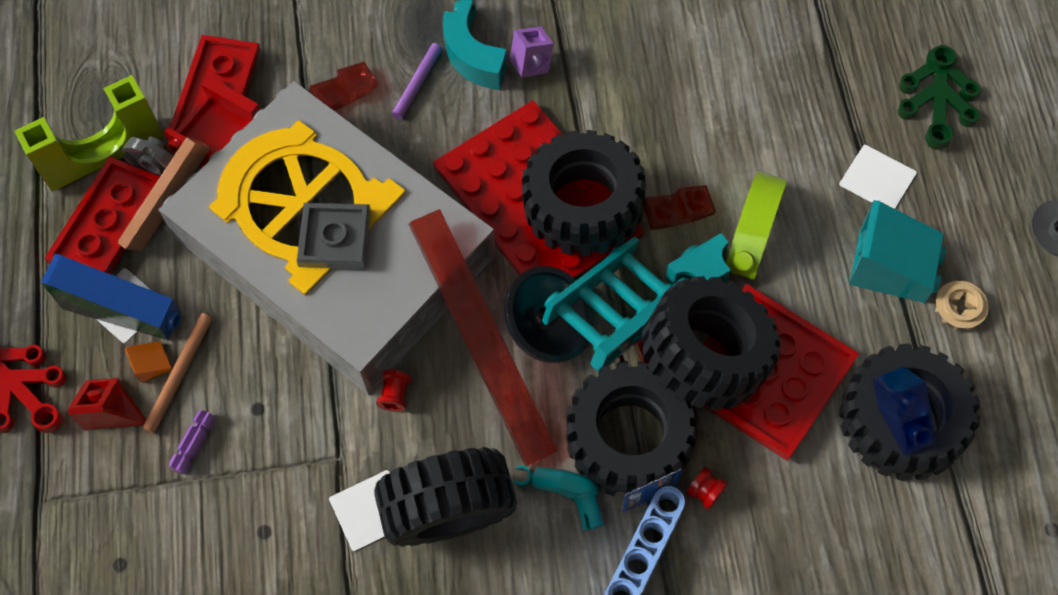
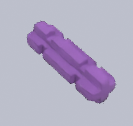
[169,410,215,474]

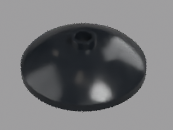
[504,266,594,363]

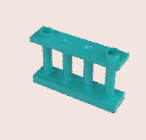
[542,237,684,372]

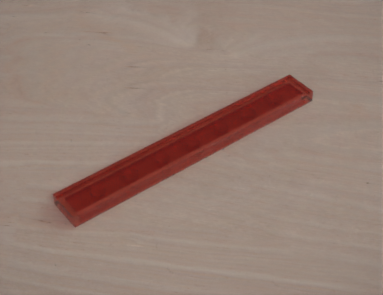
[408,209,557,466]

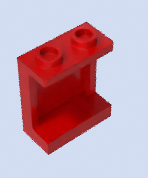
[163,76,260,169]

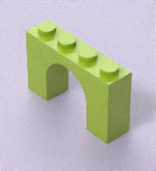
[14,75,165,192]

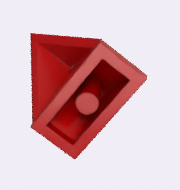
[68,378,147,430]

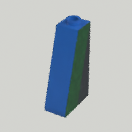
[41,254,181,340]

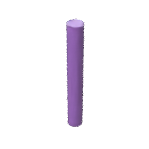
[392,43,442,120]

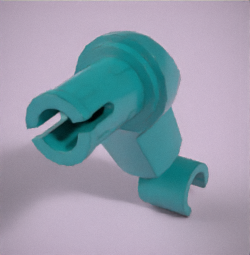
[513,465,604,531]

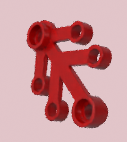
[0,345,66,433]

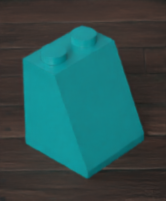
[849,200,946,303]

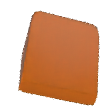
[125,341,172,383]

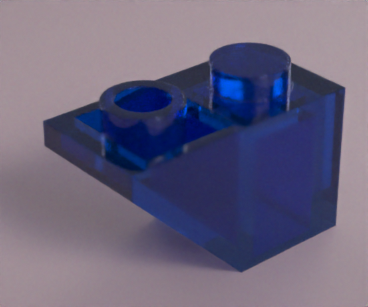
[873,367,937,456]

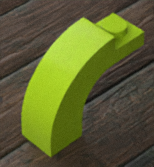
[726,171,787,280]

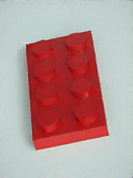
[169,35,261,130]
[44,156,160,274]

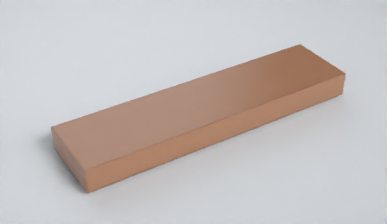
[118,137,210,251]

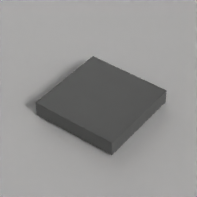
[297,203,371,269]

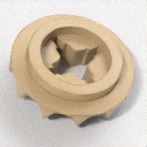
[935,281,989,331]

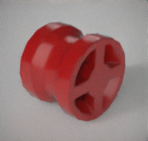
[686,467,728,511]

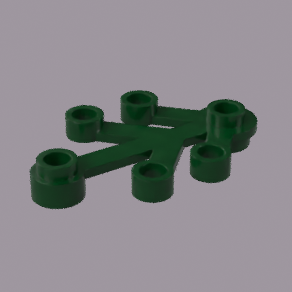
[897,45,981,150]

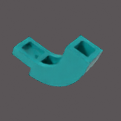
[443,0,507,90]

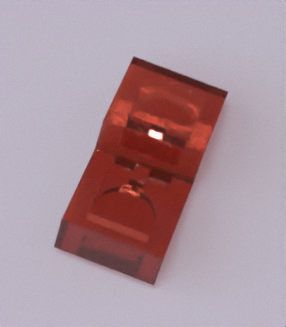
[309,61,378,111]

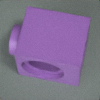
[510,26,554,77]

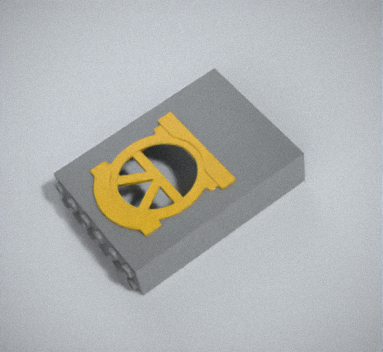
[158,81,496,395]

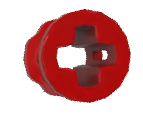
[376,370,412,412]

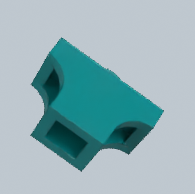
[666,233,731,285]

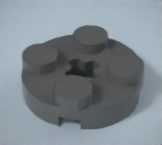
[122,137,174,176]

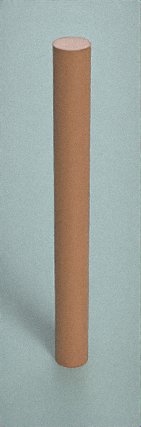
[142,313,213,435]

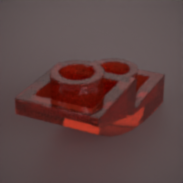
[644,185,716,230]

